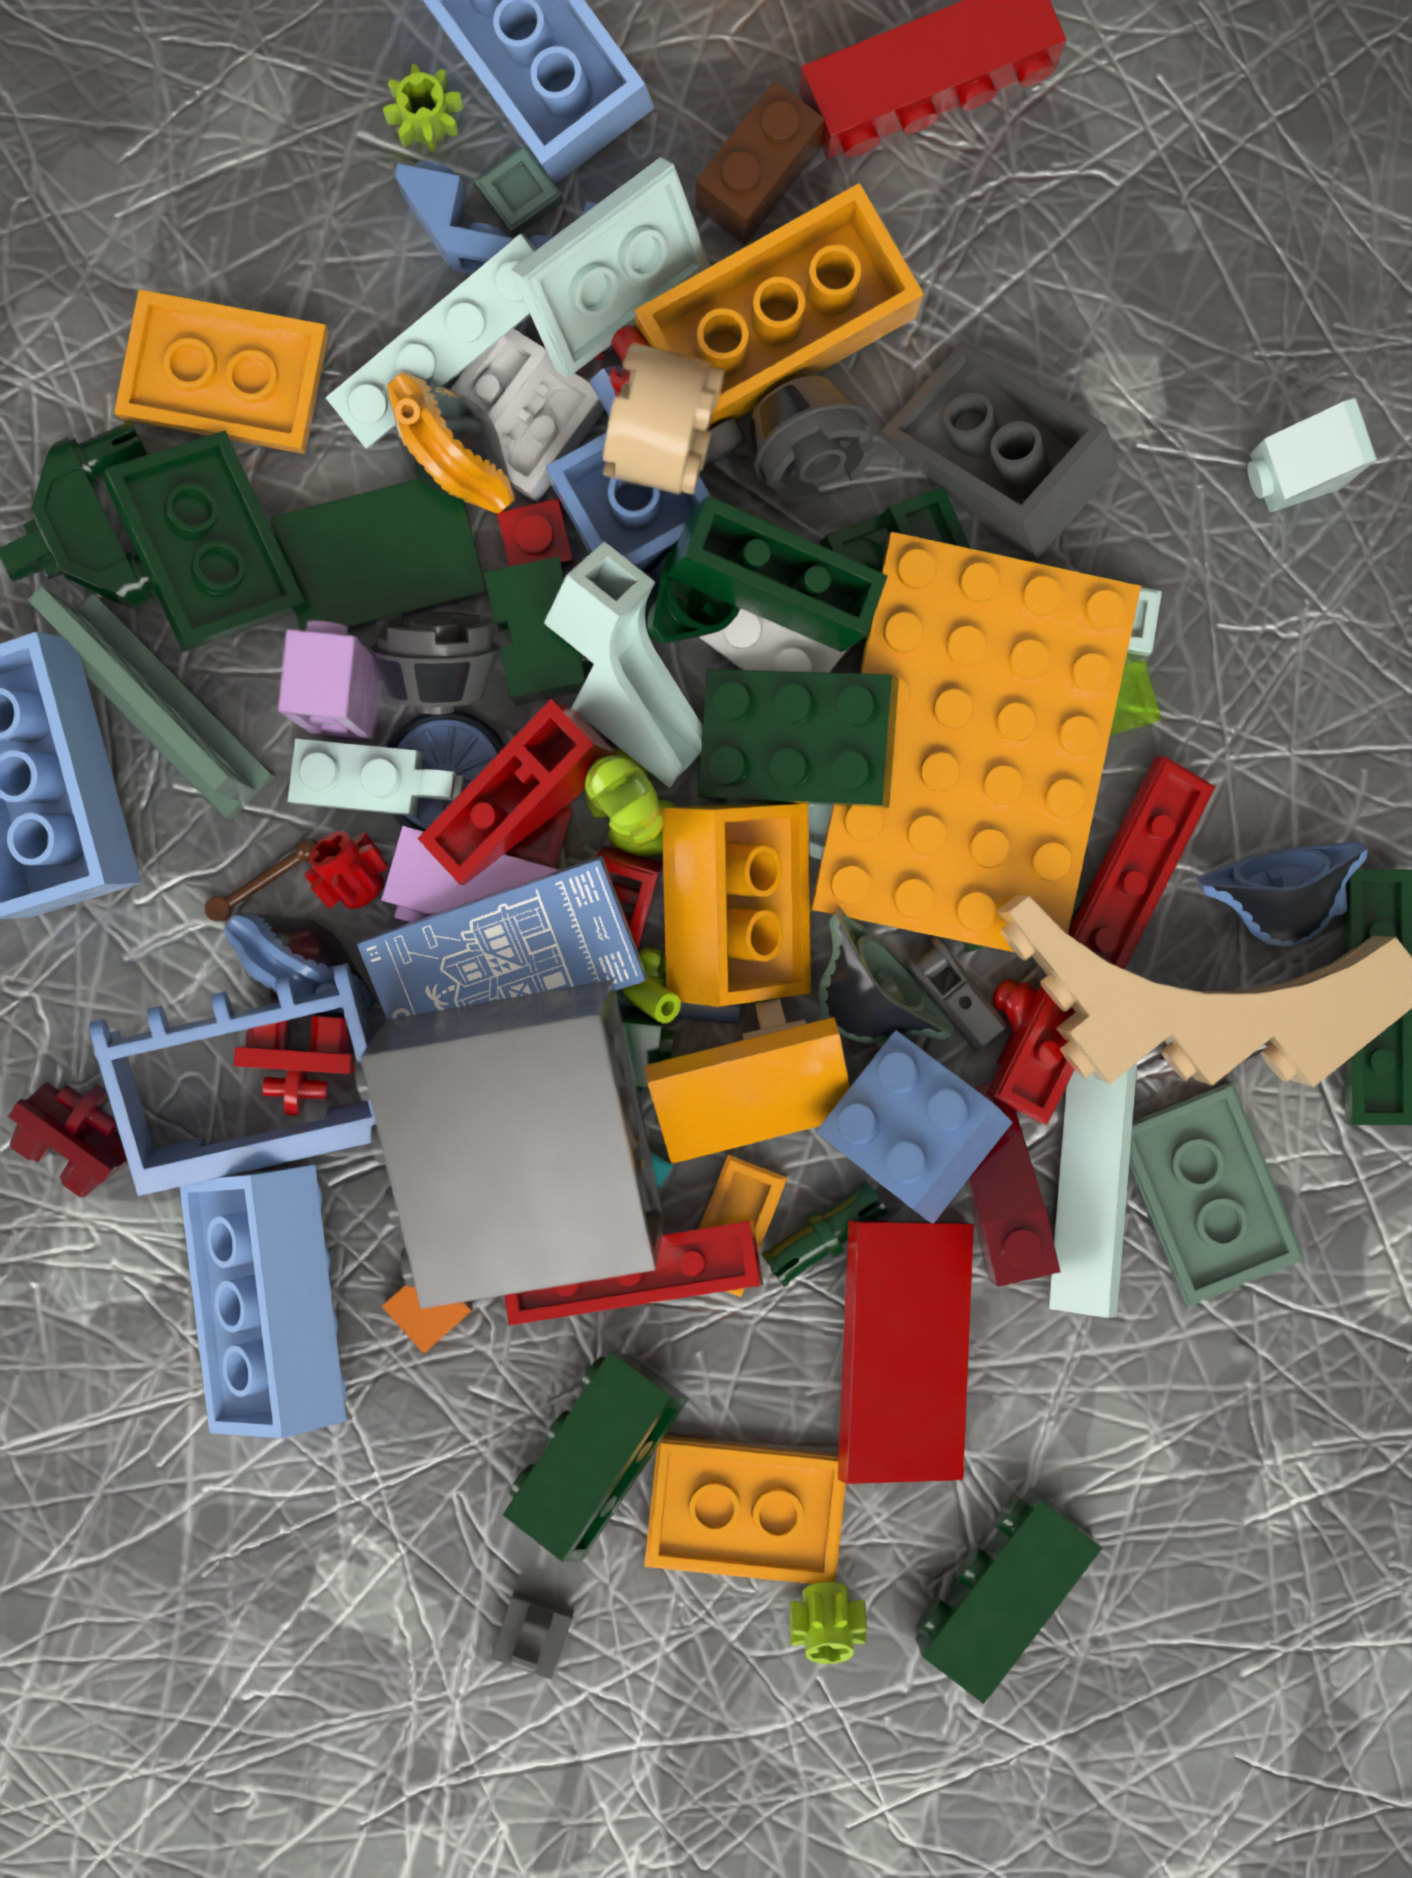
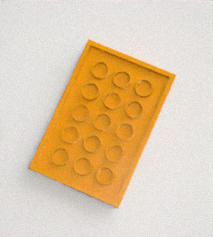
[810,532,1141,953]

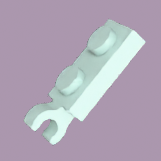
[287,739,465,816]

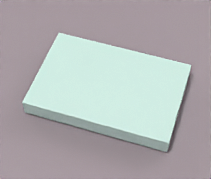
[510,157,711,378]

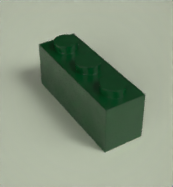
[666,496,888,652]
[503,1351,689,1562]
[916,1487,1103,1705]

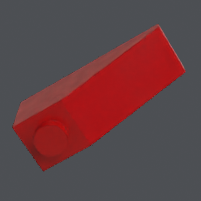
[417,699,618,886]

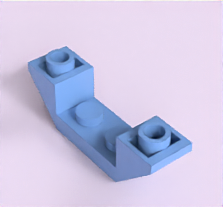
[395,161,598,275]

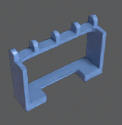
[89,963,376,1196]

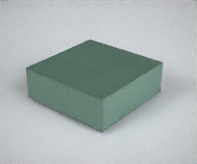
[474,145,563,238]

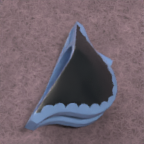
[1197,841,1368,947]
[224,913,376,1017]

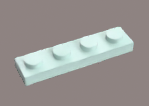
[325,234,536,449]

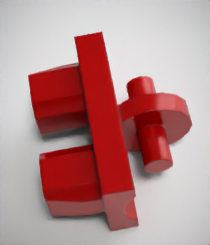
[233,1016,357,1117]

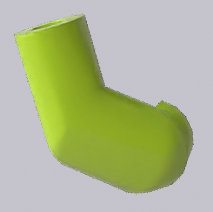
[622,947,681,1023]

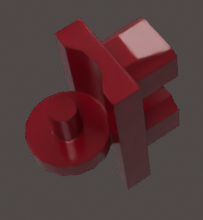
[8,1082,128,1198]

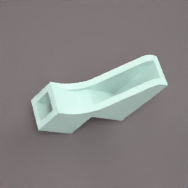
[544,541,703,788]

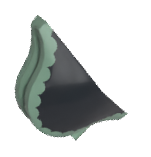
[818,906,954,1048]

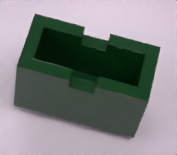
[484,556,594,706]

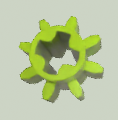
[383,64,464,152]
[789,1582,867,1664]

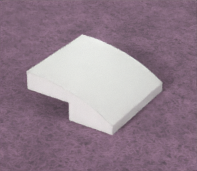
[450,329,605,503]

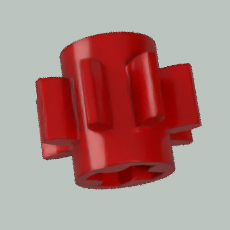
[304,831,389,909]

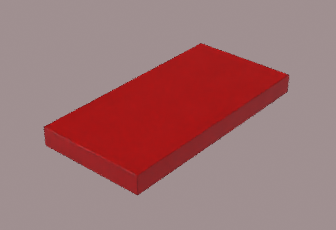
[837,1220,974,1484]

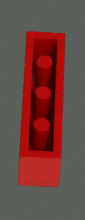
[799,0,1067,160]

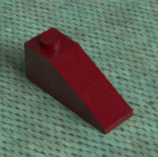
[965,1082,1061,1287]

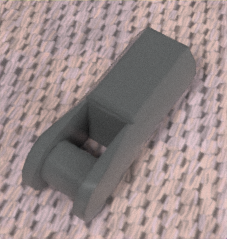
[904,936,1008,1051]

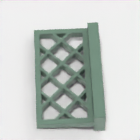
[28,586,276,821]

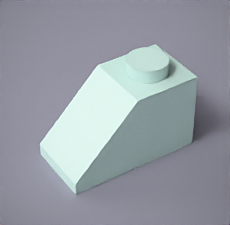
[1247,398,1377,513]

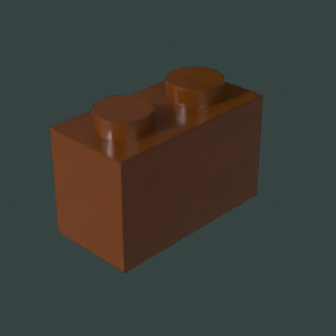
[696,80,825,245]

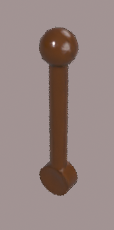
[205,838,317,922]

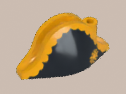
[387,370,515,514]

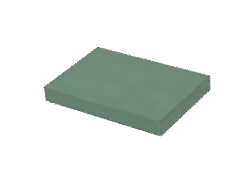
[1129,1081,1305,1307]

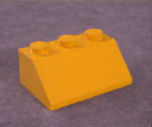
[662,803,811,1007]

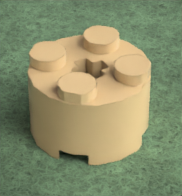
[603,343,725,495]

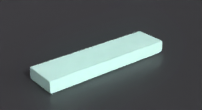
[1049,1063,1137,1318]

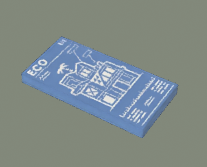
[357,855,647,1020]

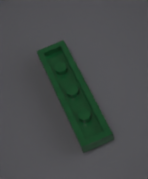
[1344,869,1412,1125]

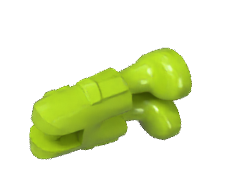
[585,748,677,857]

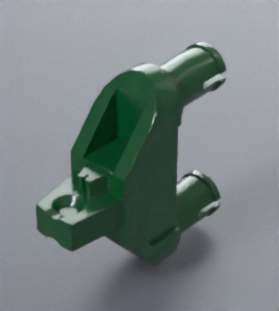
[0,419,154,609]

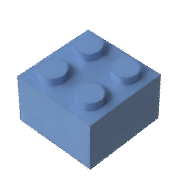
[545,432,710,574]
[816,1030,1013,1224]

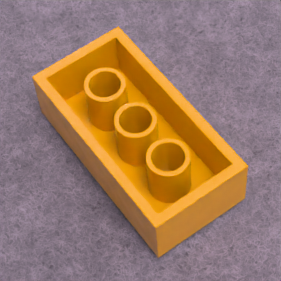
[634,183,924,431]

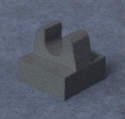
[491,1591,574,1679]

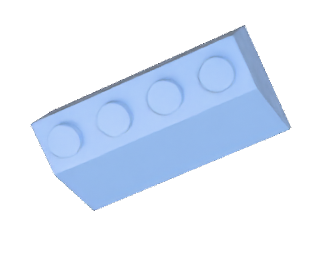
[180,1165,347,1438]

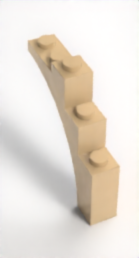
[997,895,1412,1087]

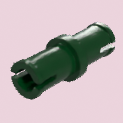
[760,1180,888,1288]

